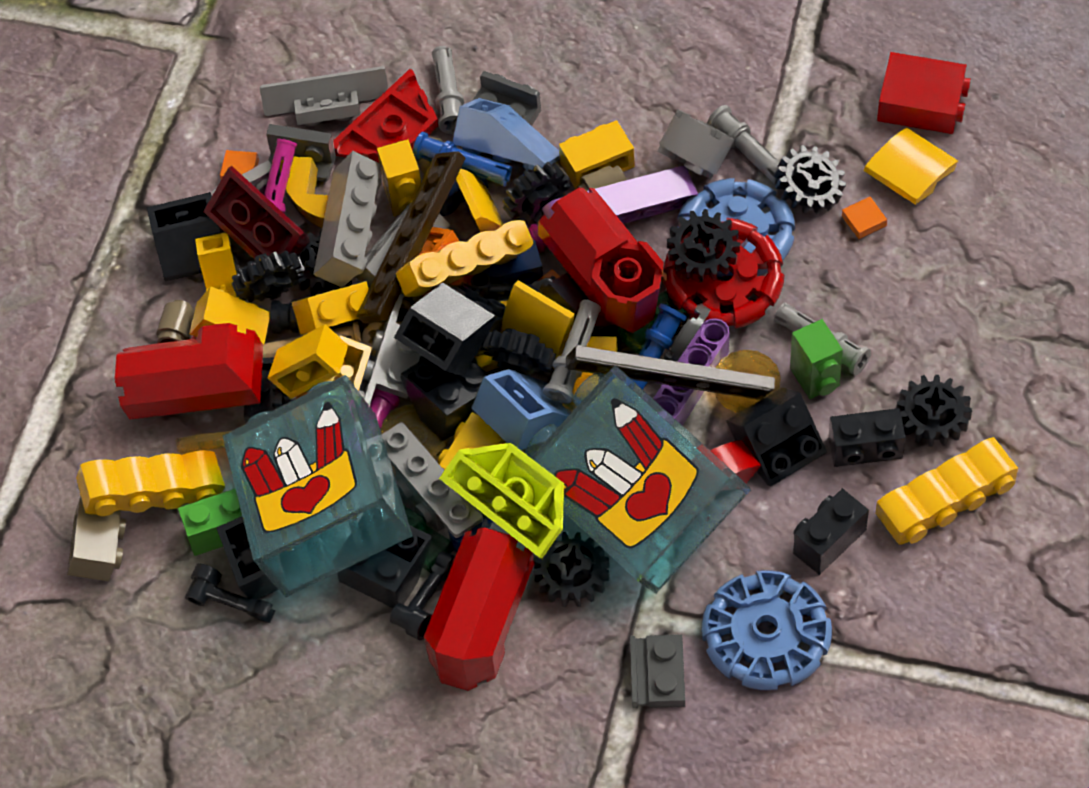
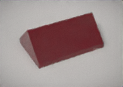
[203,166,310,259]

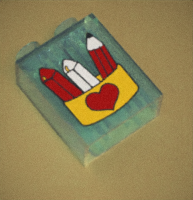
[526,365,752,594]
[223,375,413,597]

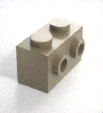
[67,498,126,581]

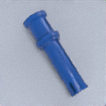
[413,132,512,187]
[616,303,688,406]

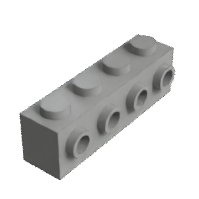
[313,151,381,288]

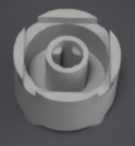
[657,109,735,179]

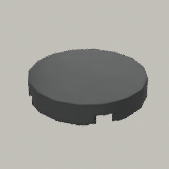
[663,304,711,362]

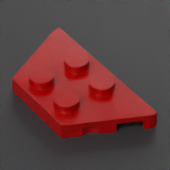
[333,69,439,163]

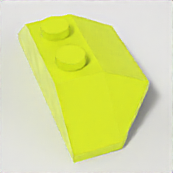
[439,443,564,558]

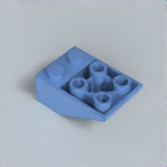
[453,98,560,170]
[472,369,590,450]

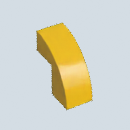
[280,156,329,228]
[195,232,239,298]

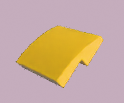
[863,127,958,205]
[456,168,504,232]
[501,280,574,369]

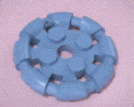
[677,178,795,278]
[701,570,832,690]

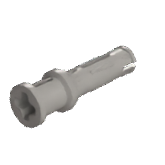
[432,46,464,134]
[707,105,779,185]
[543,300,602,403]
[774,303,871,376]

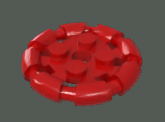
[663,218,785,329]

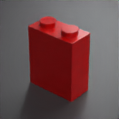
[877,52,971,134]

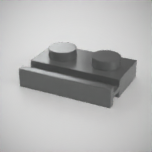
[630,634,685,708]

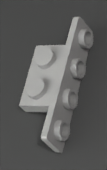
[260,66,388,126]
[353,293,421,424]
[375,422,483,538]

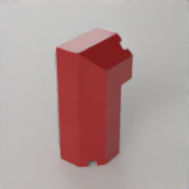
[538,188,664,333]
[114,323,263,420]
[424,528,534,691]

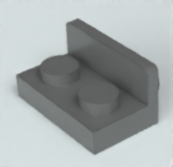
[472,71,541,126]
[266,124,336,182]

